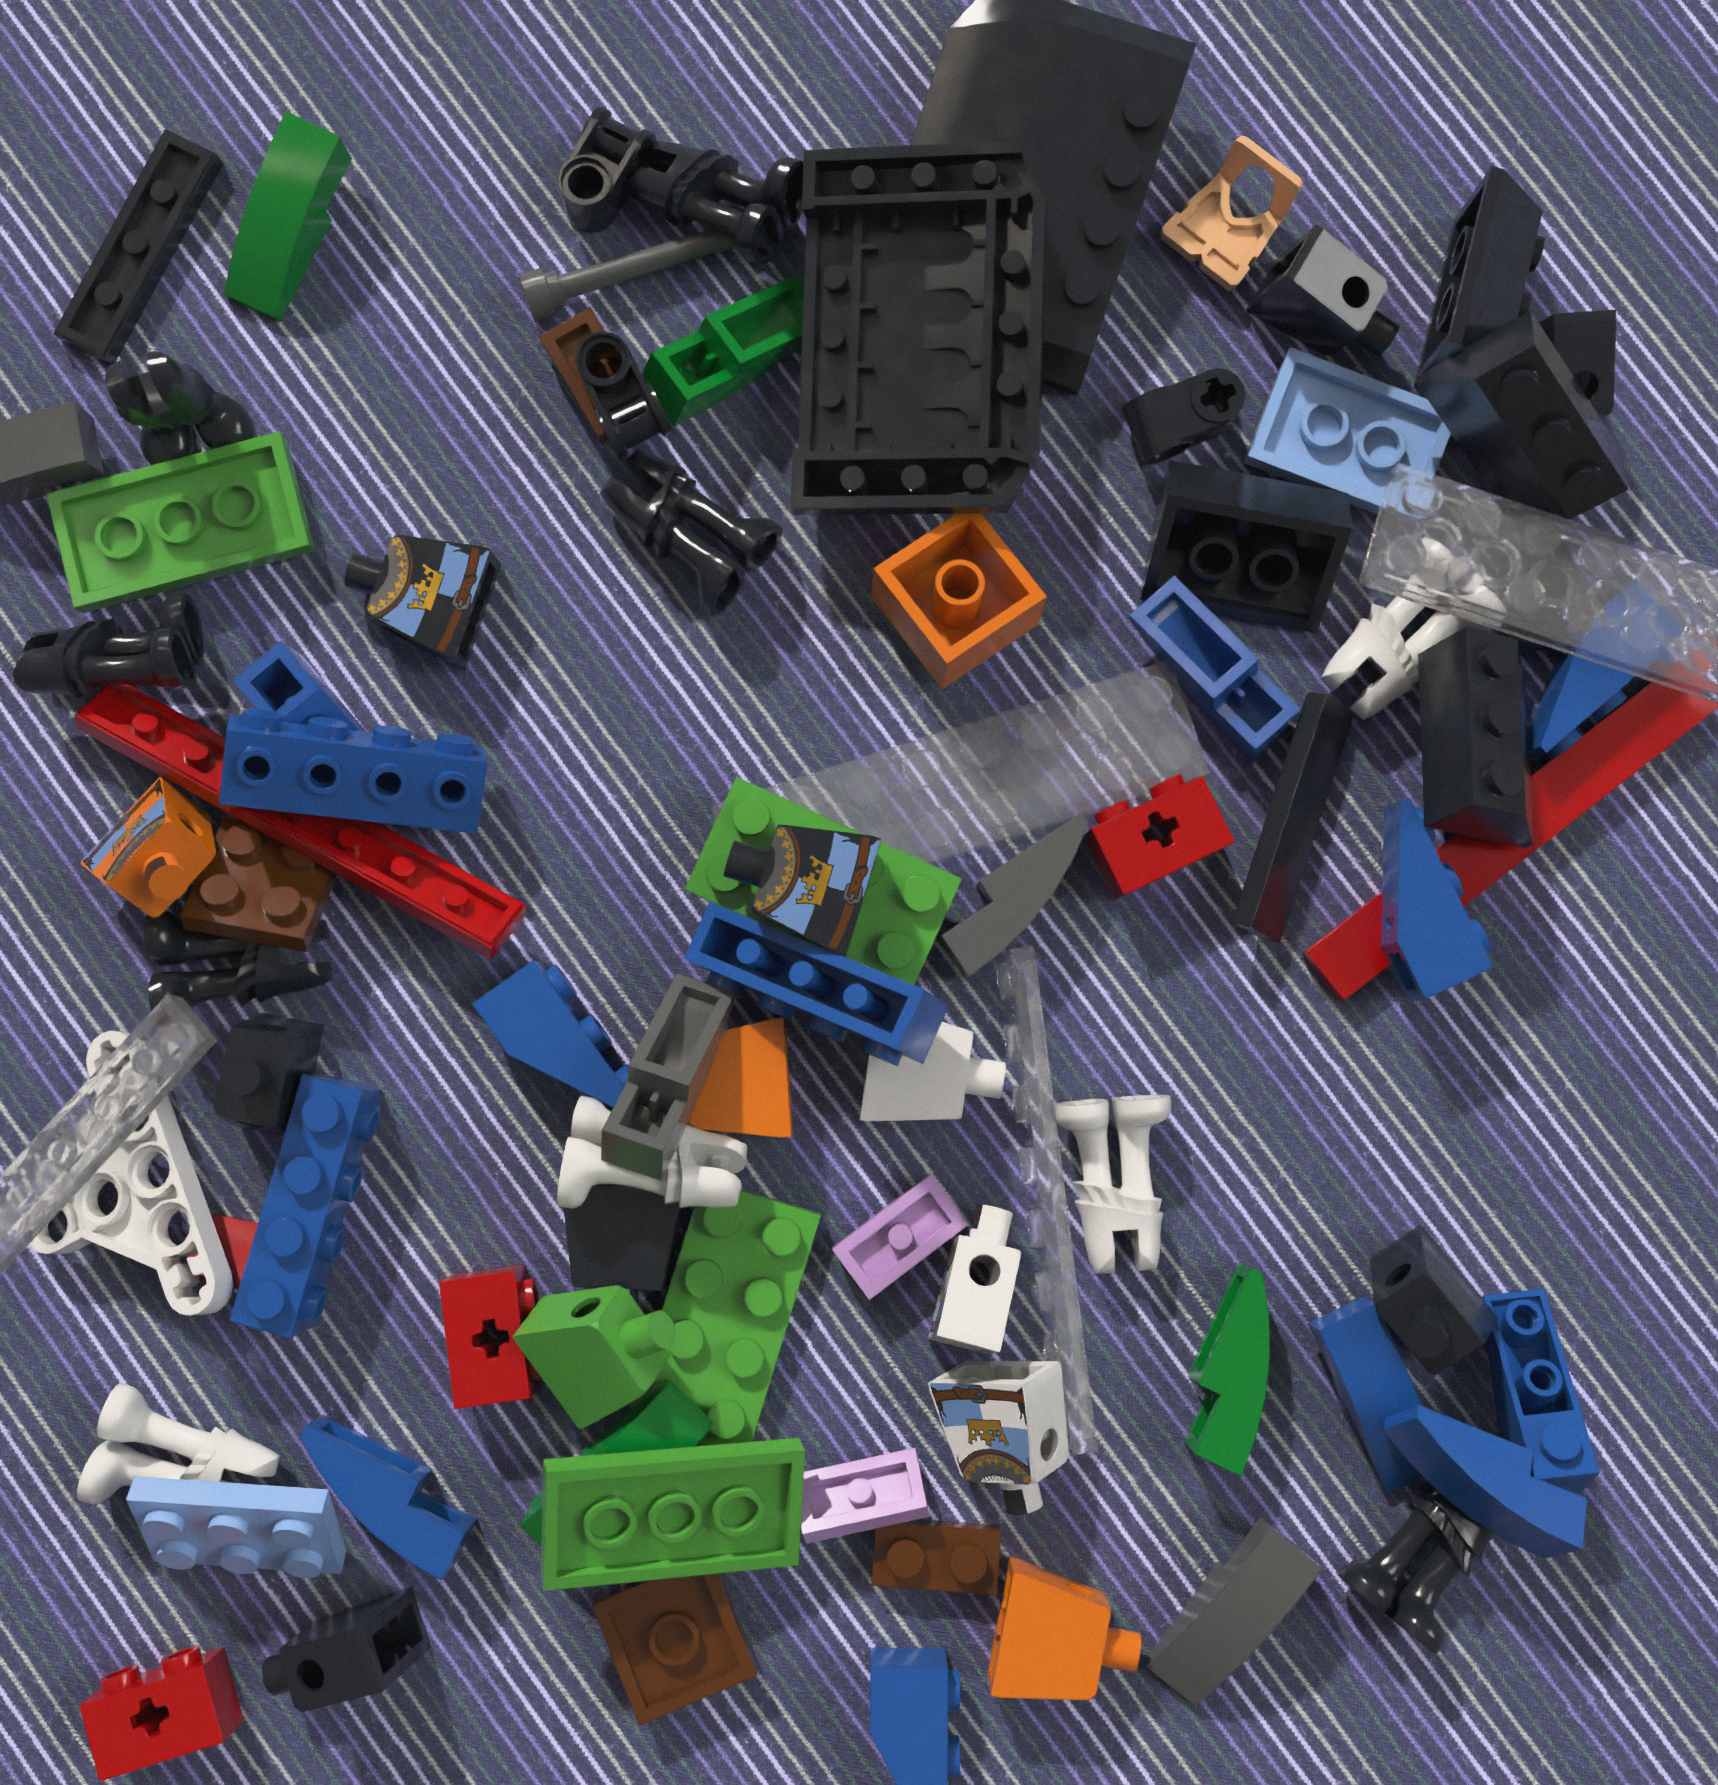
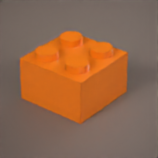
[871,513,1047,690]

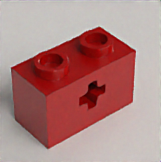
[1084,774,1235,900]
[439,1264,542,1409]
[79,1646,244,1782]

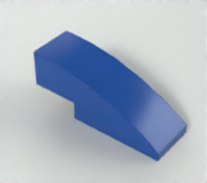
[1129,576,1301,764]
[1307,1297,1422,1493]
[1383,1405,1587,1559]
[299,1414,477,1581]

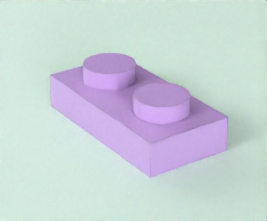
[832,1173,969,1300]
[801,1448,930,1544]

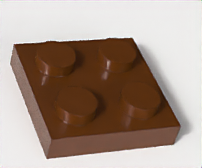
[180,817,337,952]
[592,1573,758,1726]

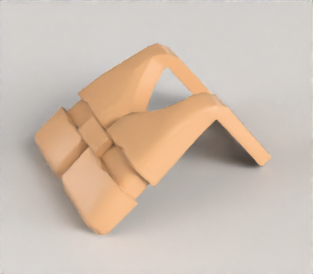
[1160,135,1303,291]

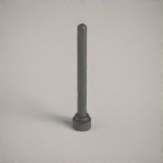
[519,228,790,322]

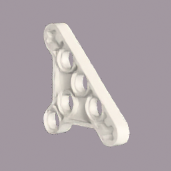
[23,1031,233,1316]

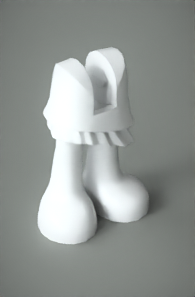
[1321,539,1505,720]
[557,1095,748,1208]
[1053,1095,1171,1274]
[77,1383,280,1504]

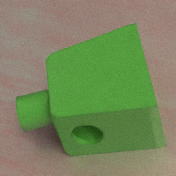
[512,1285,676,1429]

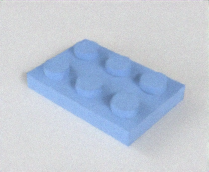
[1243,347,1451,527]
[126,1476,347,1578]

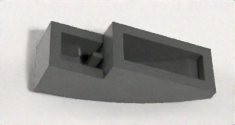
[0,402,104,505]
[939,812,1089,979]
[601,973,735,1181]
[1144,1517,1322,1706]

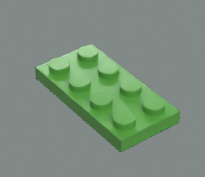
[46,431,316,613]
[685,777,962,985]
[631,1189,821,1445]
[541,1438,805,1591]

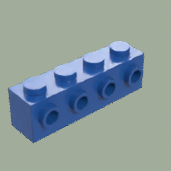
[219,709,488,834]
[684,902,949,1066]
[229,1074,381,1338]

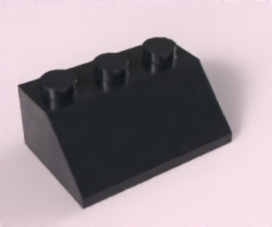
[1414,166,1545,386]
[1416,310,1629,520]
[1140,460,1352,633]
[1418,626,1534,848]

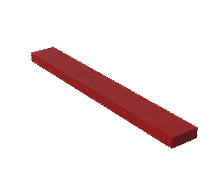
[1302,657,1718,1001]
[74,682,526,960]

